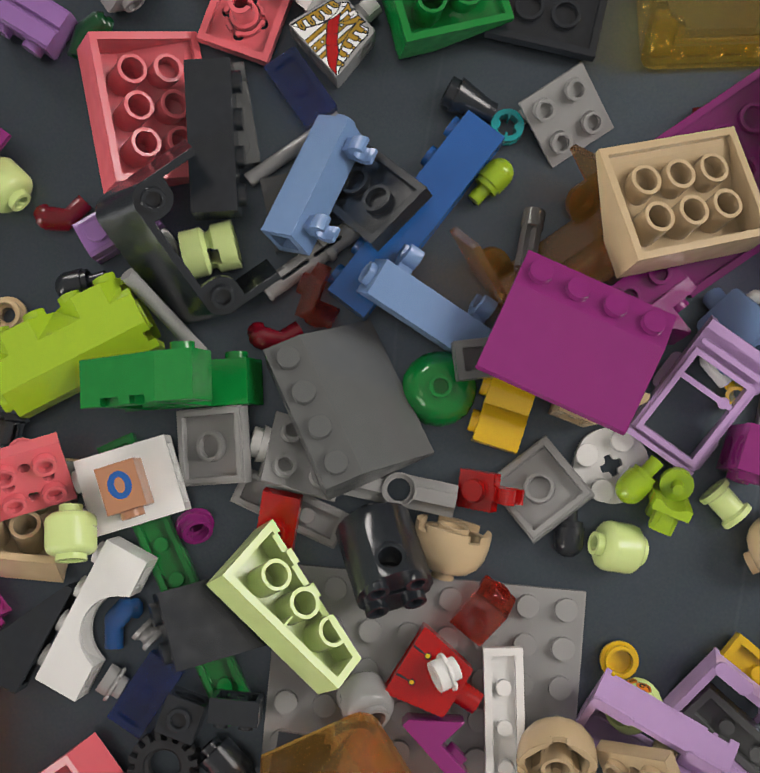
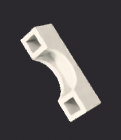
[35,536,158,702]

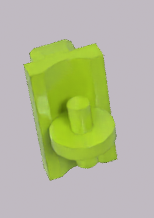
[645,467,694,537]

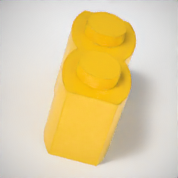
[467,378,535,455]

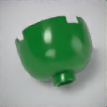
[402,351,477,427]

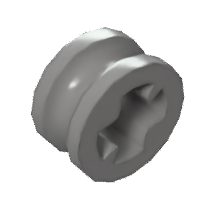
[131,617,162,651]

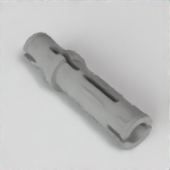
[264,223,360,301]

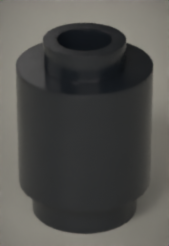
[199,735,257,773]

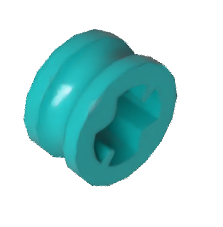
[490,108,524,146]

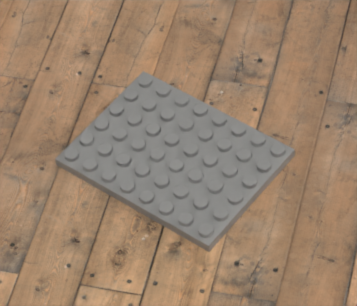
[260,564,587,773]

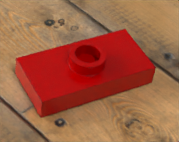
[257,486,303,551]

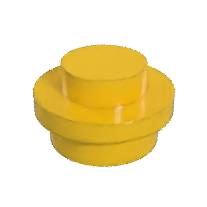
[599,640,639,680]

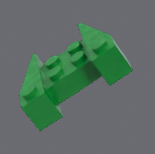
[79,341,264,412]

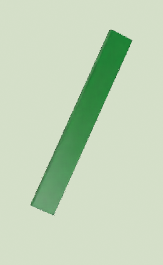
[97,432,251,727]

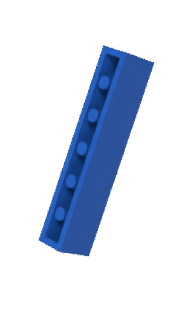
[327,110,505,321]

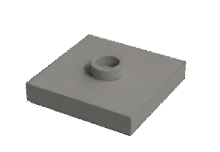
[176,404,252,486]
[498,435,595,544]

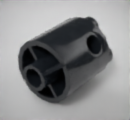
[335,502,433,619]

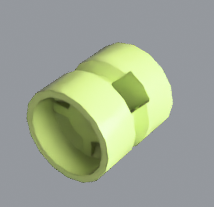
[178,219,243,279]

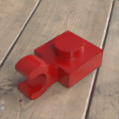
[456,468,525,513]

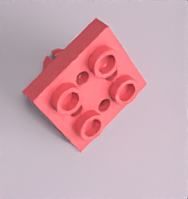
[196,0,293,67]
[0,432,78,522]

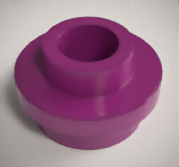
[175,508,214,544]

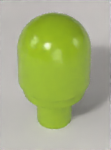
[468,158,514,206]
[615,455,664,504]

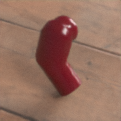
[33,195,92,232]
[247,321,304,350]

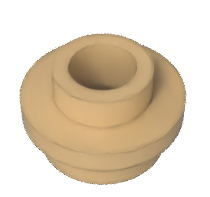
[0,296,28,328]

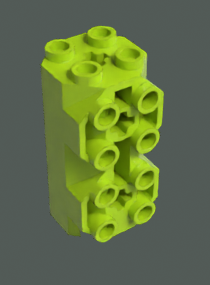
[0,272,165,418]

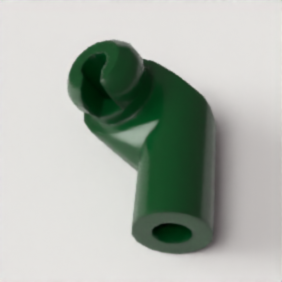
[67,11,114,60]

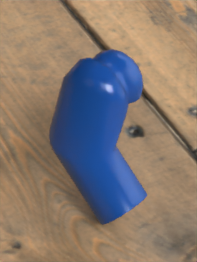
[104,597,143,650]

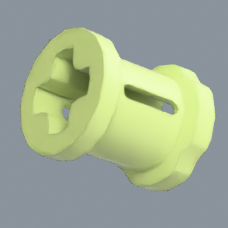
[699,478,752,529]

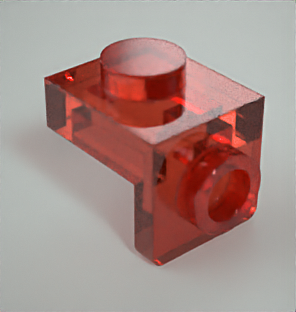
[295,262,340,329]
[449,575,516,647]

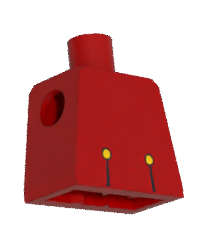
[385,622,484,718]

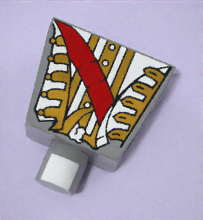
[289,0,383,89]

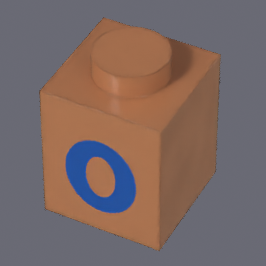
[94,457,154,521]

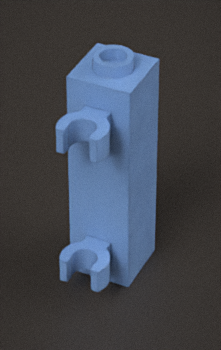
[261,114,378,256]
[356,244,498,353]

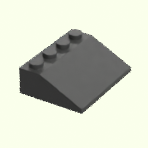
[263,320,434,501]

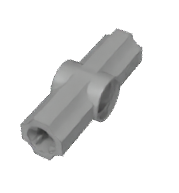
[342,472,459,518]

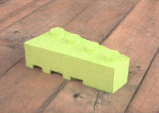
[206,519,362,694]

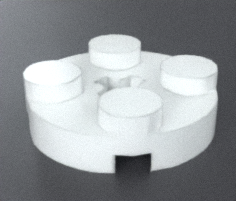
[571,428,649,504]

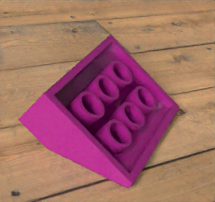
[475,250,678,436]

